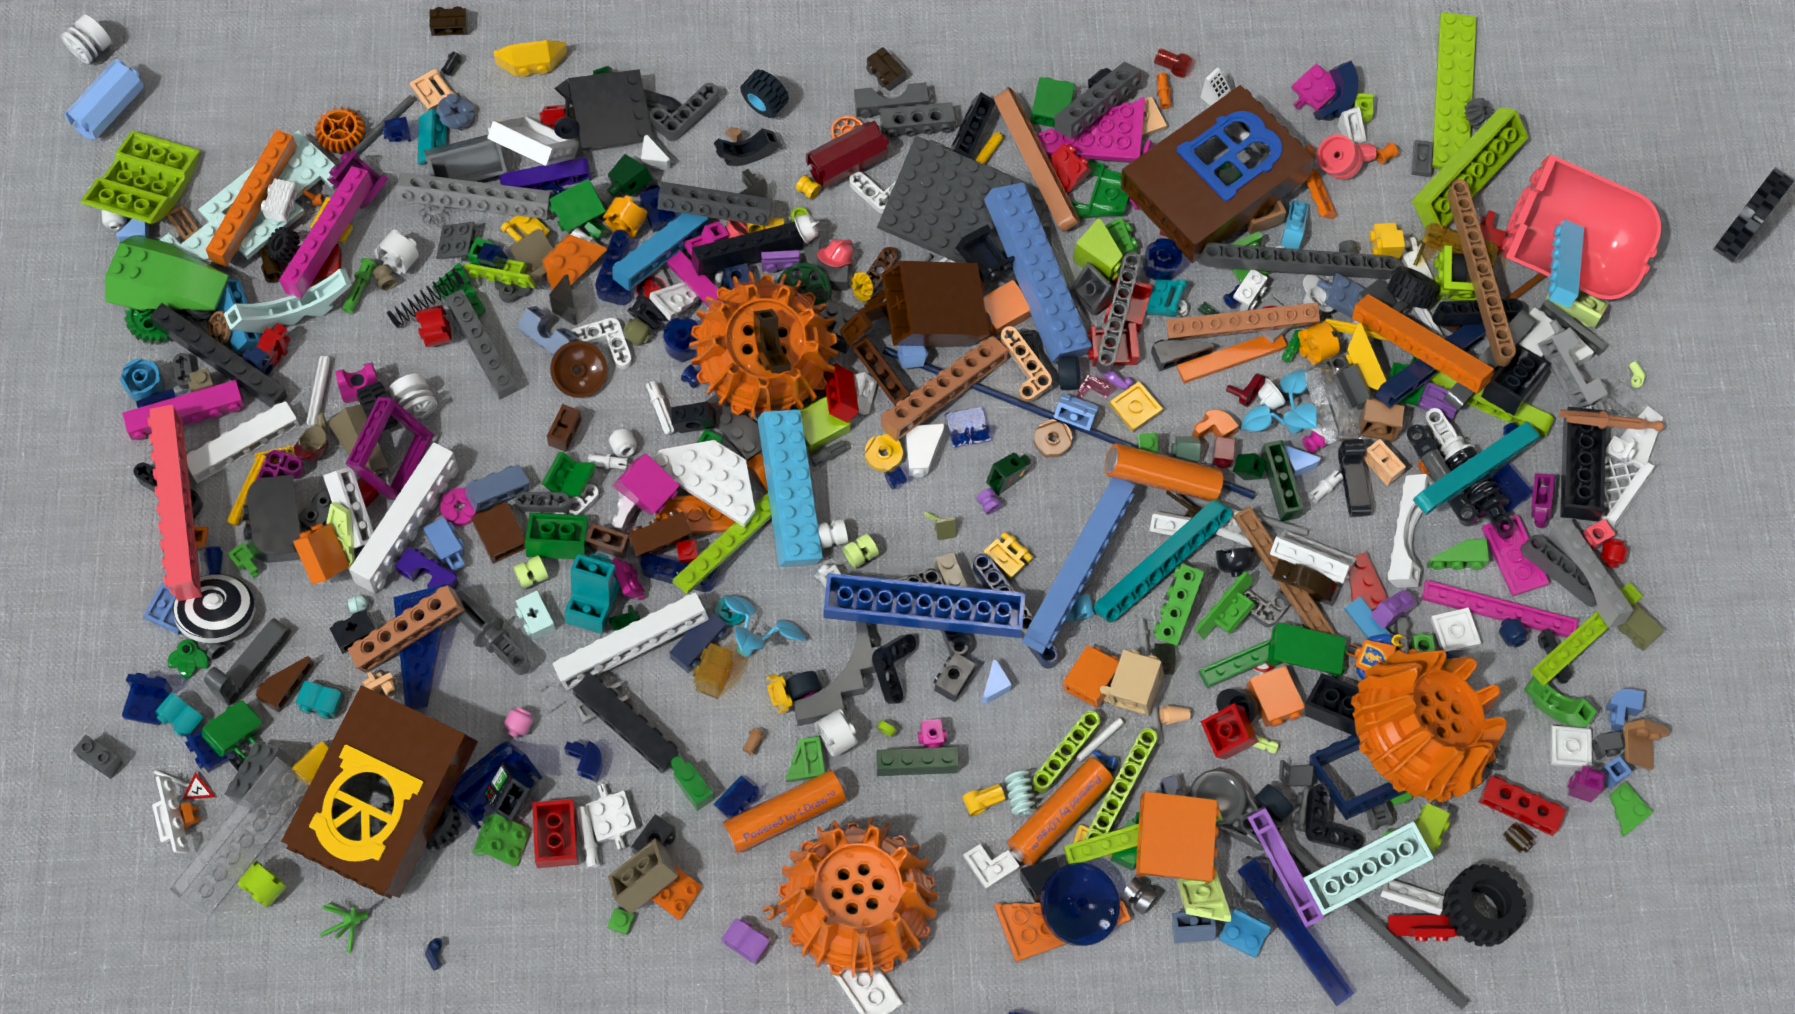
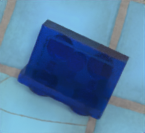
[185,729,229,773]

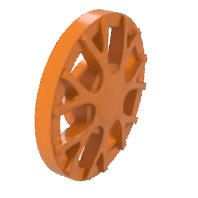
[831,116,862,140]

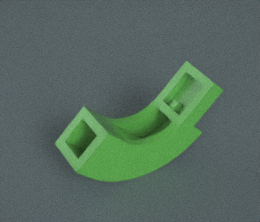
[1524,675,1597,727]

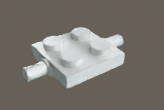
[586,784,637,851]

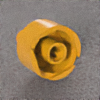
[603,196,648,238]
[1298,322,1340,365]

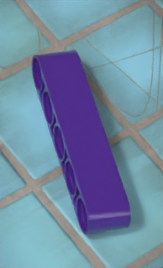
[499,158,592,190]

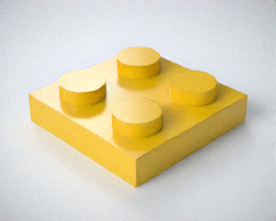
[1109,381,1163,432]

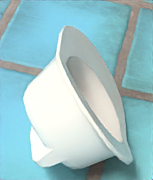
[794,214,819,244]
[1303,275,1334,315]
[1258,378,1286,410]

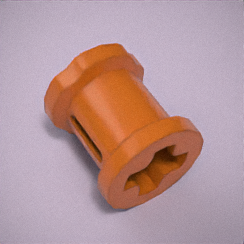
[1376,142,1399,164]

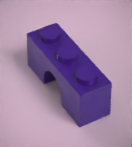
[395,547,459,594]

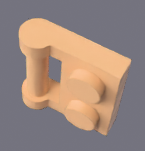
[410,69,457,111]

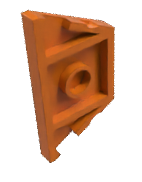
[542,234,607,300]

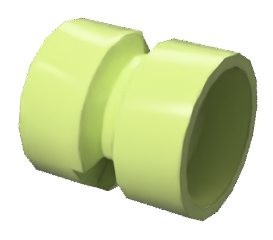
[842,533,879,569]
[513,555,548,589]

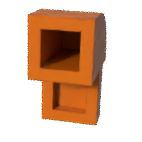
[1192,410,1238,439]

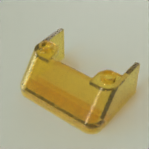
[1413,223,1498,270]

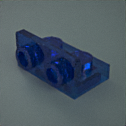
[714,775,759,819]

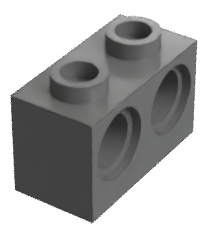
[73,734,123,779]

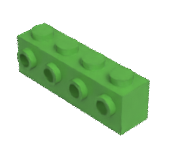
[1153,564,1204,646]

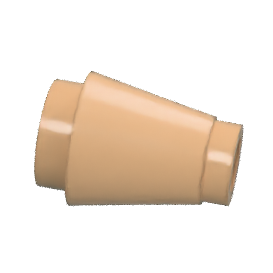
[1159,705,1190,725]

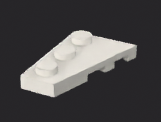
[649,282,700,321]

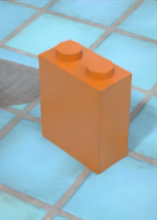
[983,280,1032,337]
[293,523,350,585]
[1063,645,1119,709]
[1247,666,1305,727]

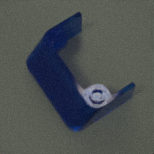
[450,741,543,830]

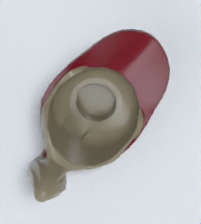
[294,412,328,461]

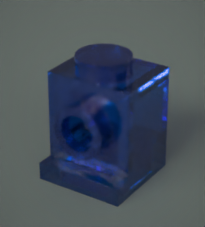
[382,117,412,142]

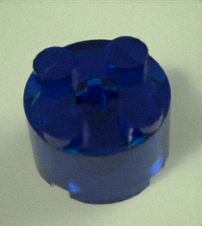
[1143,238,1182,281]
[663,317,698,362]

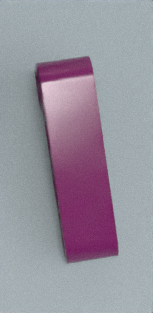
[255,450,305,481]

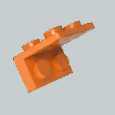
[648,865,702,920]

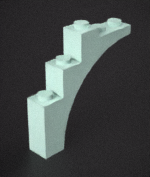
[224,269,352,334]

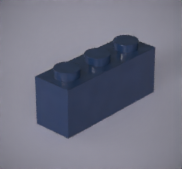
[669,610,727,673]

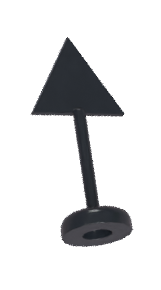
[554,78,580,139]

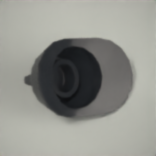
[1216,689,1261,723]

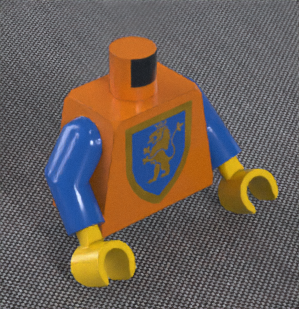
[1346,634,1406,680]

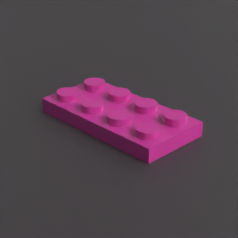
[1481,515,1549,597]

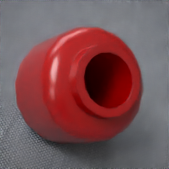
[1600,539,1628,568]

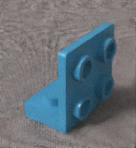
[1218,909,1271,958]

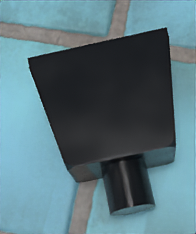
[1020,857,1063,909]

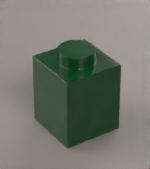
[1233,453,1267,480]

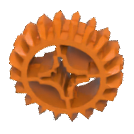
[315,106,366,154]

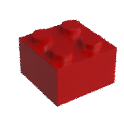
[1200,703,1259,760]

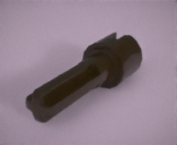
[259,244,283,283]

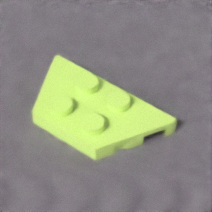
[1178,863,1231,922]

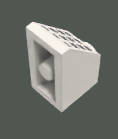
[1200,68,1231,106]

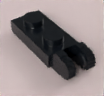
[1538,628,1572,684]

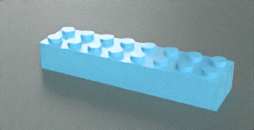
[757,410,823,567]

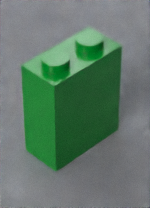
[1030,77,1075,128]
[548,178,606,234]

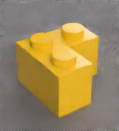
[1369,223,1405,261]

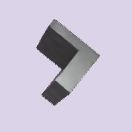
[1334,363,1373,410]

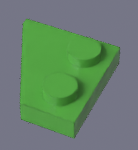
[786,737,825,782]

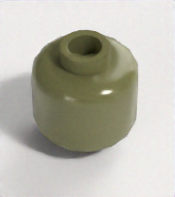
[622,317,651,346]

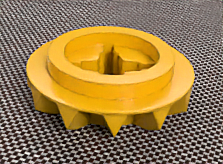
[850,272,873,302]

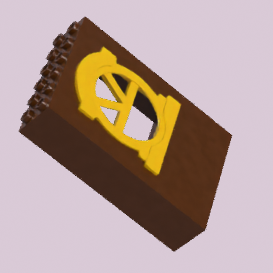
[281,685,478,899]

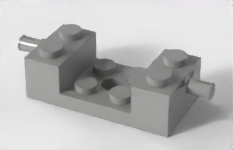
[1538,319,1608,410]

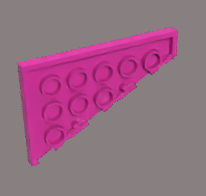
[1037,97,1145,162]

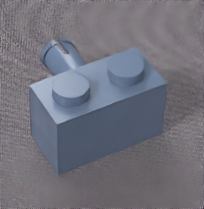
[1172,912,1216,943]

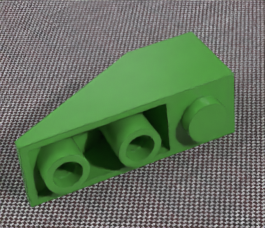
[1426,539,1489,570]

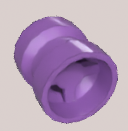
[976,488,1002,515]

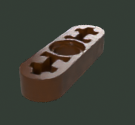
[861,247,897,293]

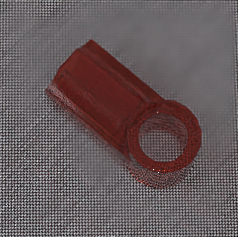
[1154,48,1193,78]

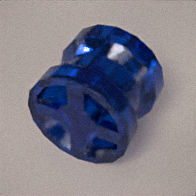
[680,364,700,388]
[884,466,907,489]

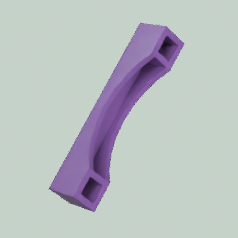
[1246,806,1324,927]

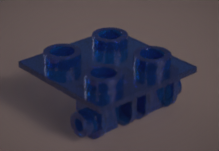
[945,406,991,448]
[1493,464,1533,513]

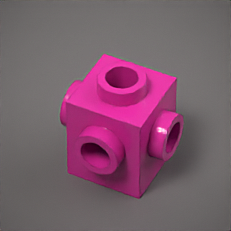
[918,719,947,748]

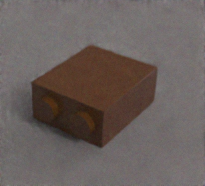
[471,502,526,564]

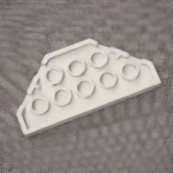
[653,440,755,527]

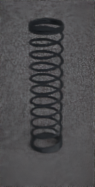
[387,268,465,328]

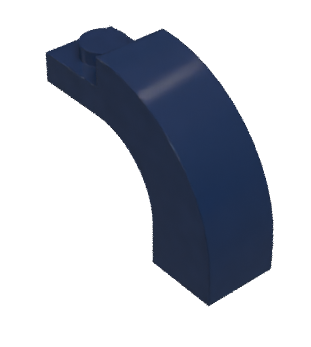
[1313,60,1358,120]

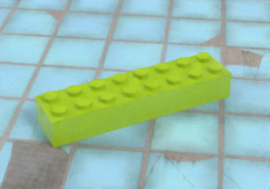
[1411,107,1529,231]

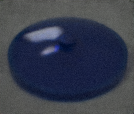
[1040,863,1120,946]

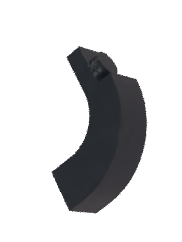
[714,128,780,166]

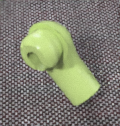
[1629,361,1646,388]

